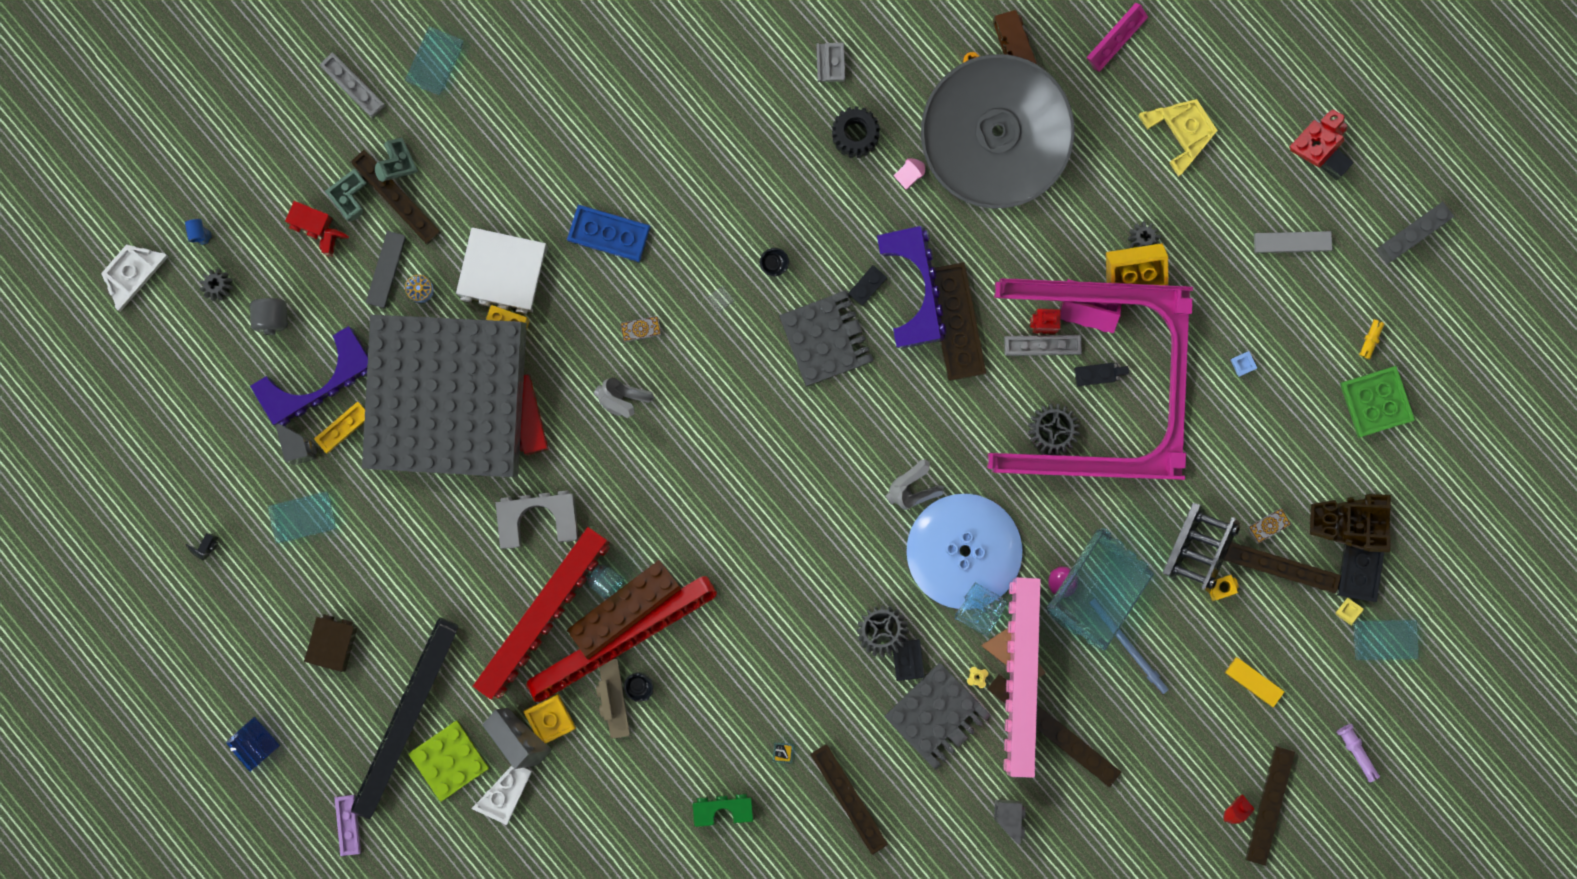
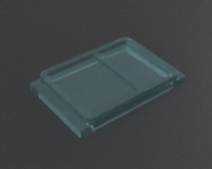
[405,26,464,96]
[267,492,336,544]
[1354,620,1419,660]

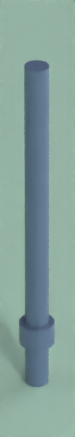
[1089,598,1169,694]

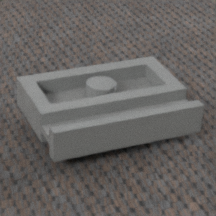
[816,43,845,82]

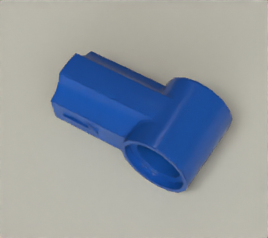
[185,219,212,245]

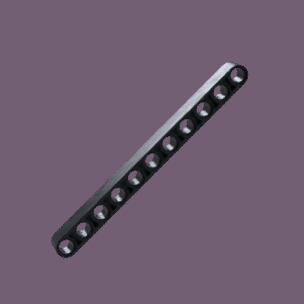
[351,617,458,819]

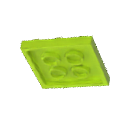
[408,720,489,802]

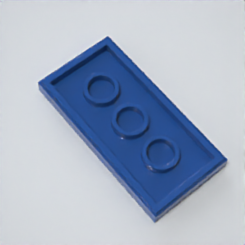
[567,204,651,263]

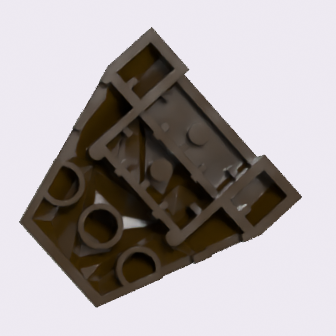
[1310,494,1391,553]

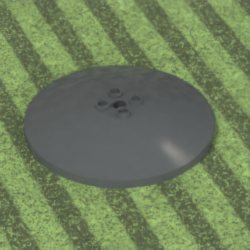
[921,54,1075,209]

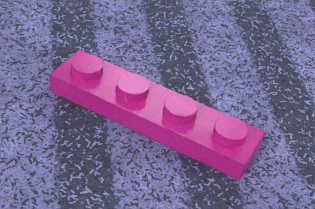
[1086,3,1148,72]

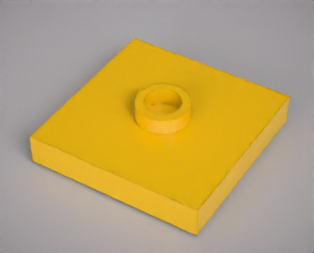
[524,693,576,744]

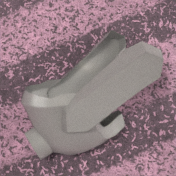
[594,378,654,418]
[885,459,944,510]

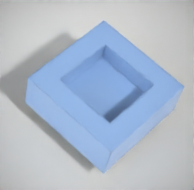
[1231,351,1257,377]

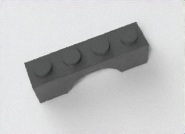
[1375,202,1454,264]

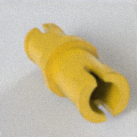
[1359,319,1385,359]

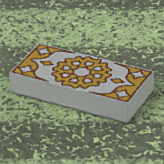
[620,316,661,342]
[1247,508,1291,544]

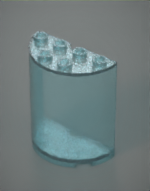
[1046,528,1154,651]

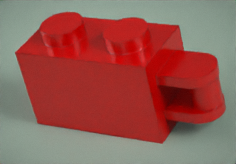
[1030,309,1061,334]

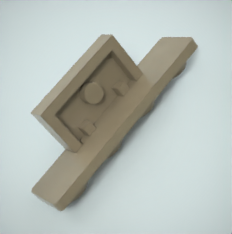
[596,659,630,739]

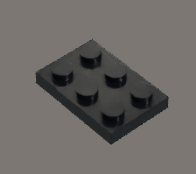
[1336,544,1384,602]

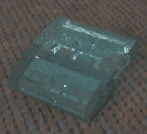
[954,582,1007,636]

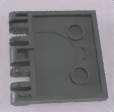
[779,290,873,387]
[884,662,991,770]

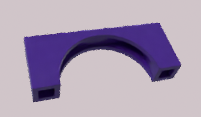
[877,226,946,349]
[250,326,368,426]

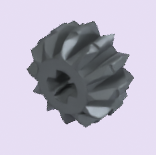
[1128,221,1161,248]
[200,269,233,301]

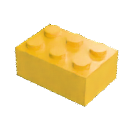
[1106,243,1168,286]

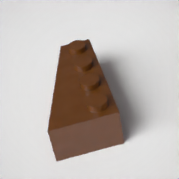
[993,10,1037,64]

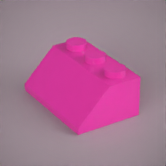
[1060,279,1122,333]

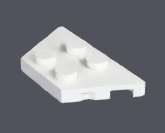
[101,245,169,312]

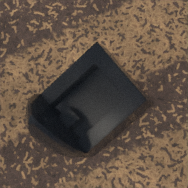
[186,533,218,561]

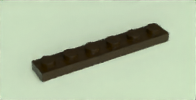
[351,150,441,245]
[1224,542,1341,594]
[810,744,888,855]
[1245,746,1295,866]

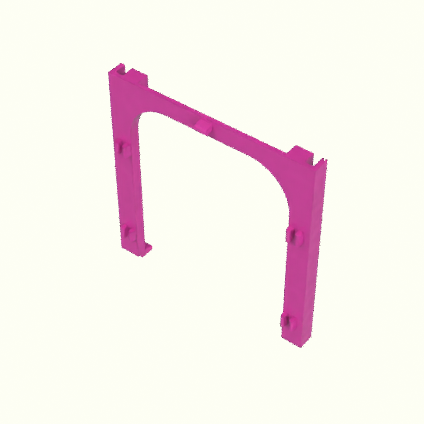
[987,278,1193,480]

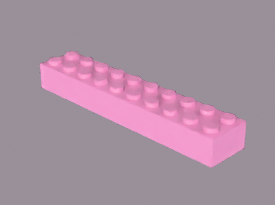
[1003,578,1041,778]

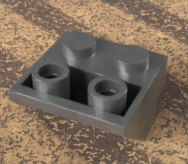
[994,800,1025,844]

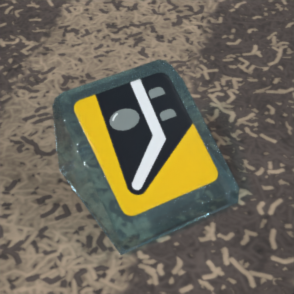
[772,742,794,764]

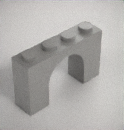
[495,491,579,549]

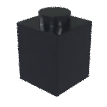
[1321,149,1354,181]

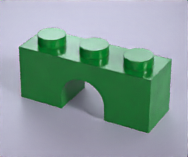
[692,794,753,827]

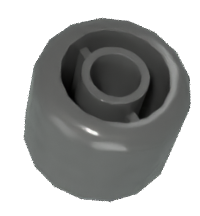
[250,298,288,335]

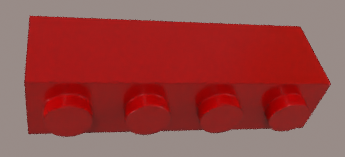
[520,374,549,456]

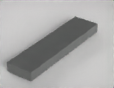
[366,231,406,309]

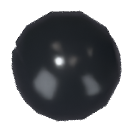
[759,248,789,277]
[624,672,654,702]

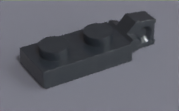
[1074,363,1129,387]

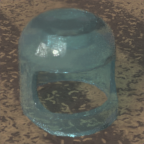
[588,565,625,599]

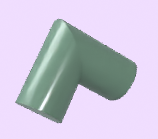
[375,138,418,182]
[325,168,367,222]

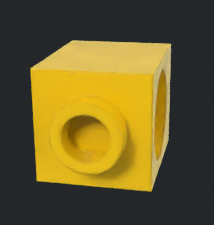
[1210,575,1239,601]

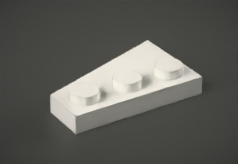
[471,766,532,825]

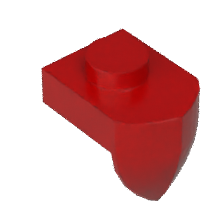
[319,228,349,257]
[1223,794,1255,824]

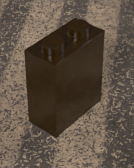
[304,614,358,672]

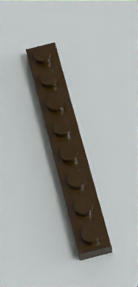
[987,674,1121,787]

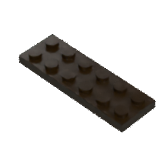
[934,262,986,381]

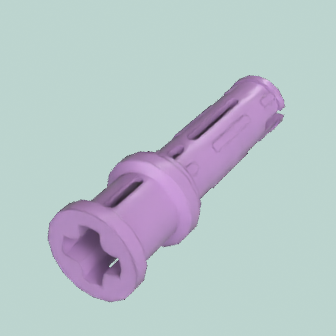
[1337,724,1380,782]

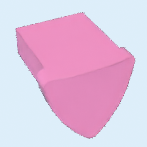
[894,159,925,190]

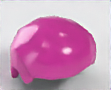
[1048,566,1077,597]

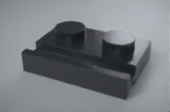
[893,639,924,681]

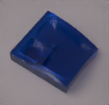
[226,717,281,772]

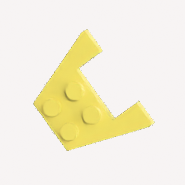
[1138,99,1218,177]

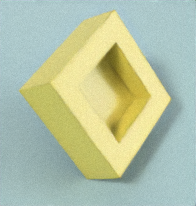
[1335,598,1364,626]

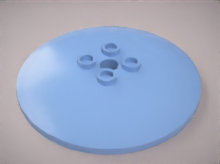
[907,494,1022,609]

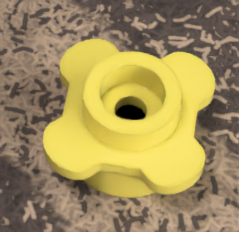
[967,667,988,688]

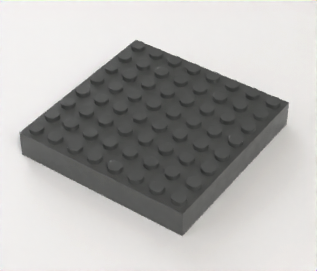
[362,315,527,477]

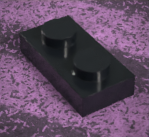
[848,265,887,307]

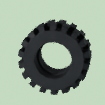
[832,106,880,158]

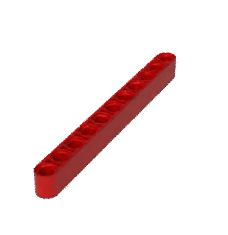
[526,576,717,702]

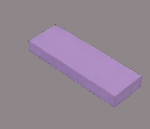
[335,795,361,856]

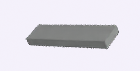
[319,52,386,119]
[1254,231,1332,253]
[1004,335,1082,356]

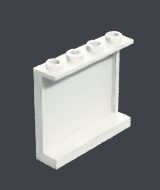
[456,228,548,314]

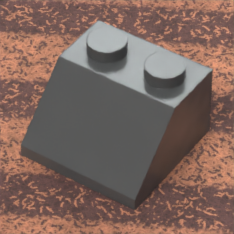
[276,424,318,465]

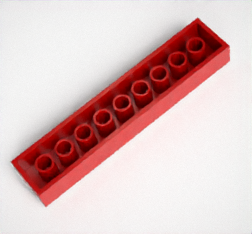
[472,527,610,700]

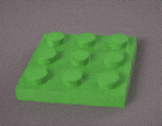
[1340,366,1415,438]

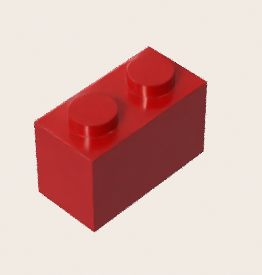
[285,201,333,240]

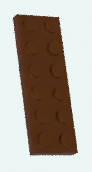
[567,560,681,659]

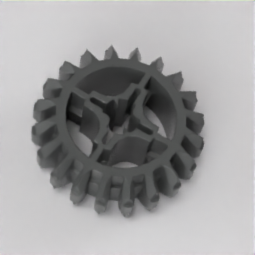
[1028,403,1080,455]
[856,605,909,658]

